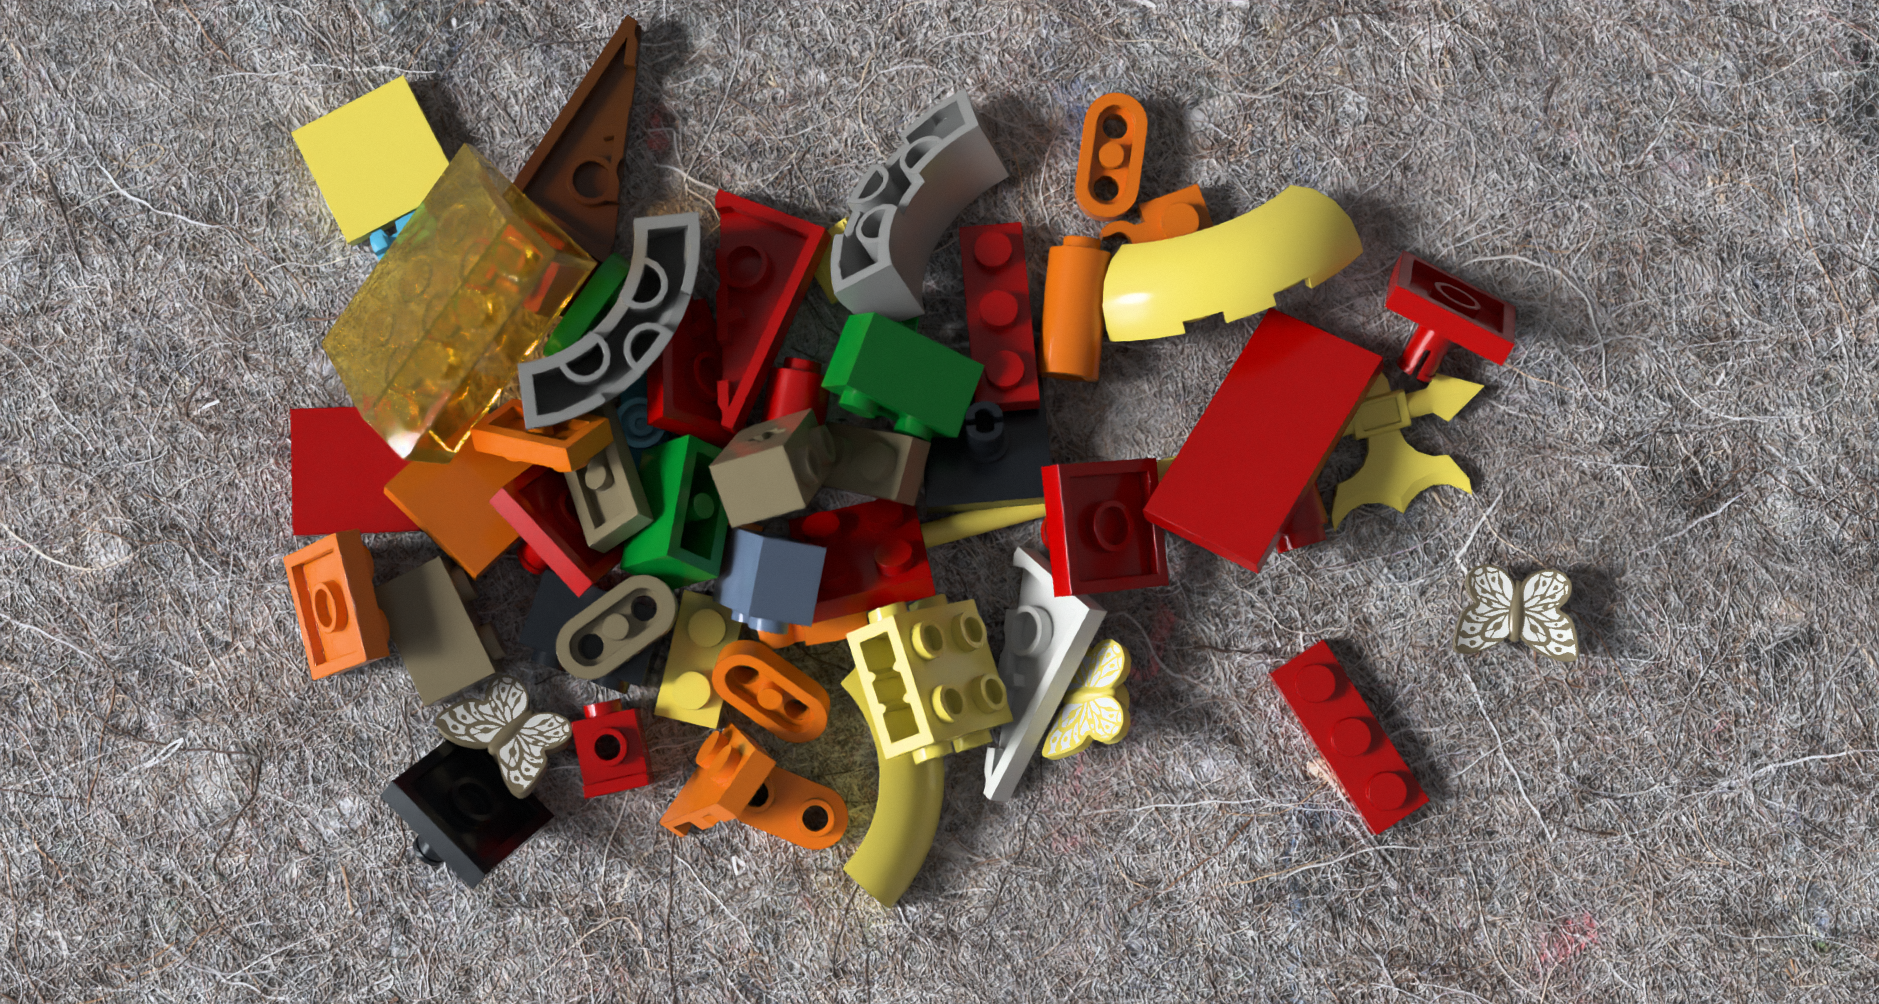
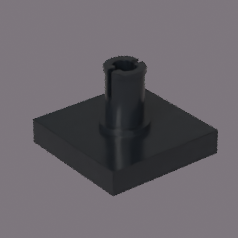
[924,375,1051,514]
[380,740,555,890]

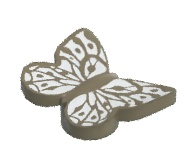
[1452,564,1579,662]
[435,674,573,798]

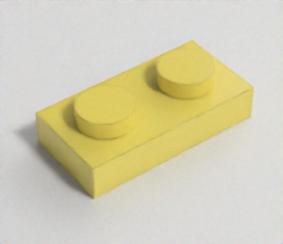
[654,590,744,729]

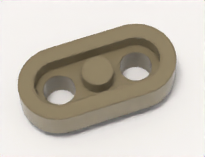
[556,575,678,680]

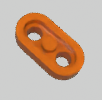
[1074,93,1148,222]
[712,640,831,743]
[736,765,849,850]

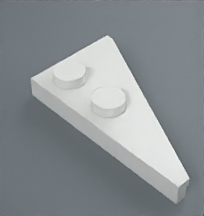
[983,546,1107,802]

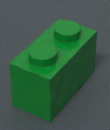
[821,312,985,443]
[620,434,729,590]

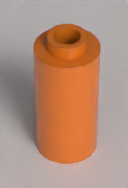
[1036,236,1112,382]

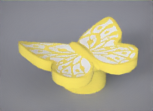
[1042,639,1132,760]

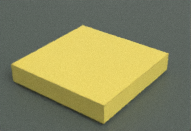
[291,75,464,247]

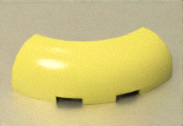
[1103,185,1363,342]
[840,667,945,909]

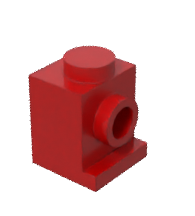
[571,698,655,799]

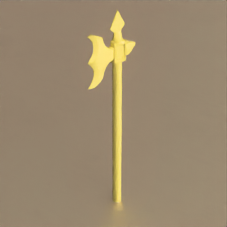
[920,372,1484,548]

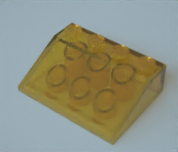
[321,143,597,465]

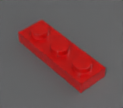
[959,222,1040,412]
[1267,639,1430,836]

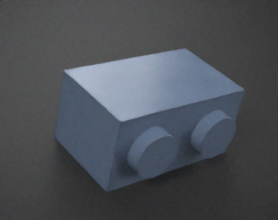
[713,525,826,635]

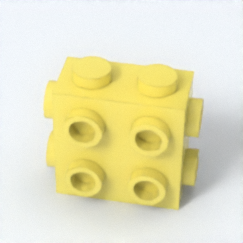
[846,594,1014,764]

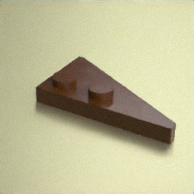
[503,15,643,264]

